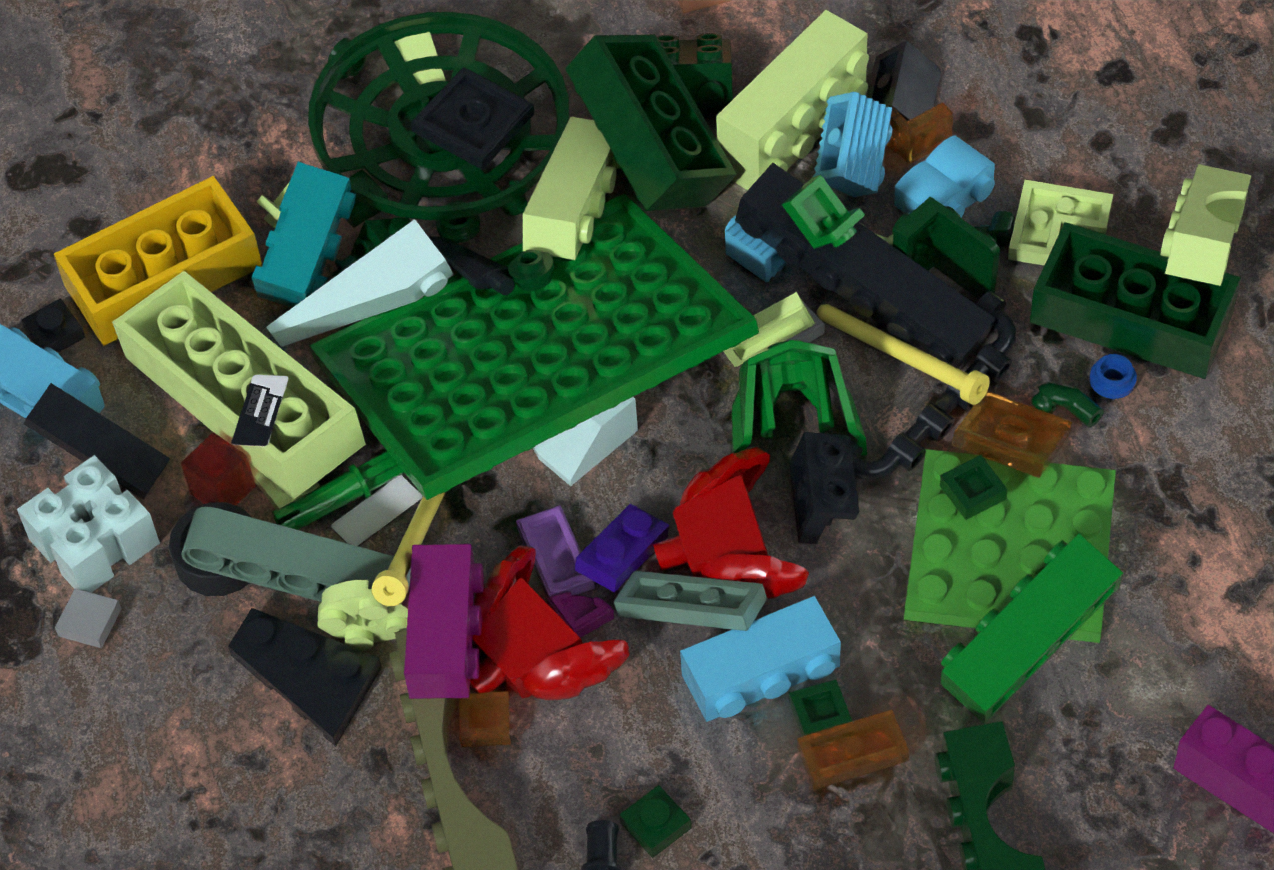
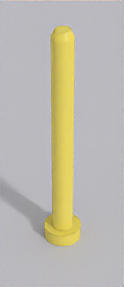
[817,304,990,405]
[372,493,445,606]

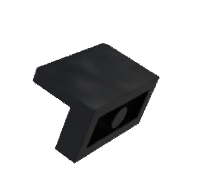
[866,40,941,136]

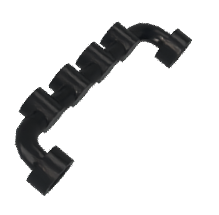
[850,290,1016,480]

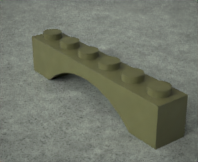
[389,629,518,870]

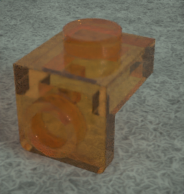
[886,102,953,164]

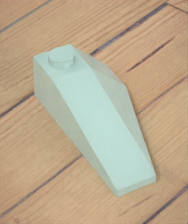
[266,219,453,347]
[533,397,638,486]

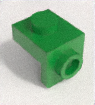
[782,175,865,249]

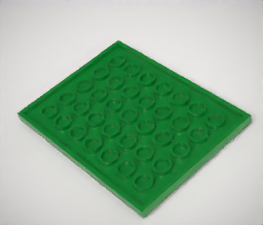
[309,193,759,500]

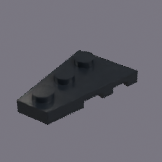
[228,608,382,747]

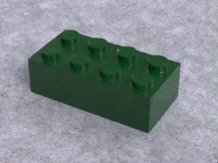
[565,34,737,211]
[1030,222,1241,379]

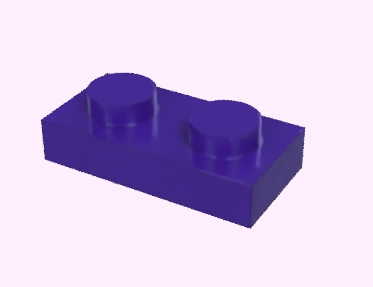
[575,504,669,593]

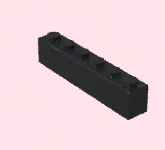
[735,163,995,370]

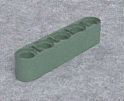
[181,507,411,602]

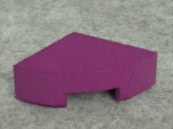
[547,592,614,638]

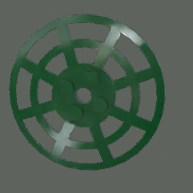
[308,12,569,220]

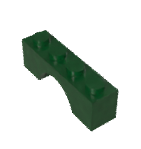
[934,721,1046,870]

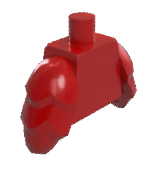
[653,447,809,599]
[470,545,630,700]

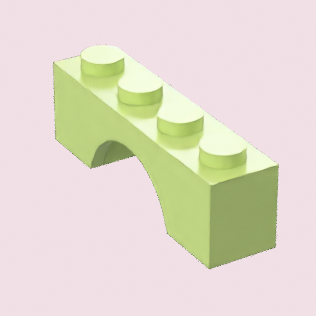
[1160,164,1251,286]

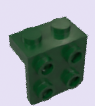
[656,33,733,114]
[892,196,1000,299]

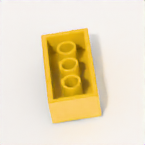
[54,175,262,346]

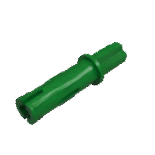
[271,451,404,530]

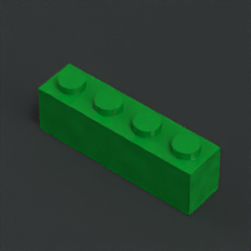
[941,533,1123,724]

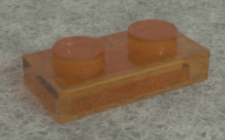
[797,710,910,790]

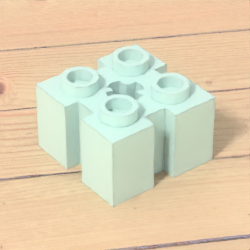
[17,455,160,593]

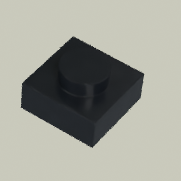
[21,298,86,353]

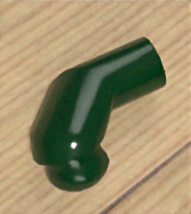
[1031,382,1104,428]

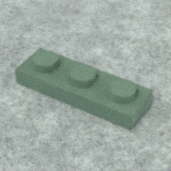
[614,571,767,631]

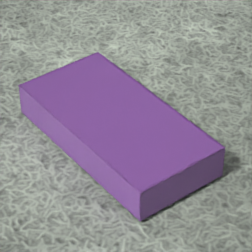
[516,505,595,598]

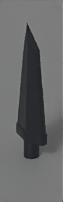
[428,236,515,295]

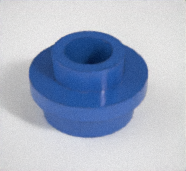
[1089,354,1137,399]

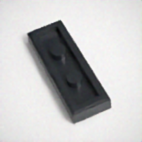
[24,383,170,500]

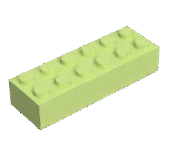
[112,271,366,500]

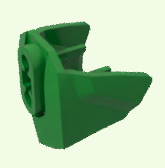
[732,340,868,456]

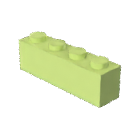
[523,117,622,260]

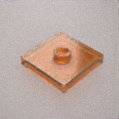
[951,391,1072,478]

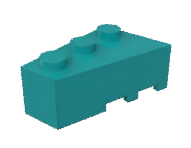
[252,162,356,308]

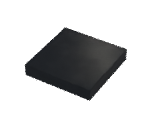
[411,67,534,170]

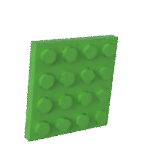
[904,449,1116,643]

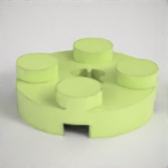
[318,580,409,651]

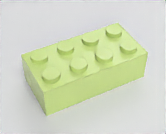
[716,10,869,190]

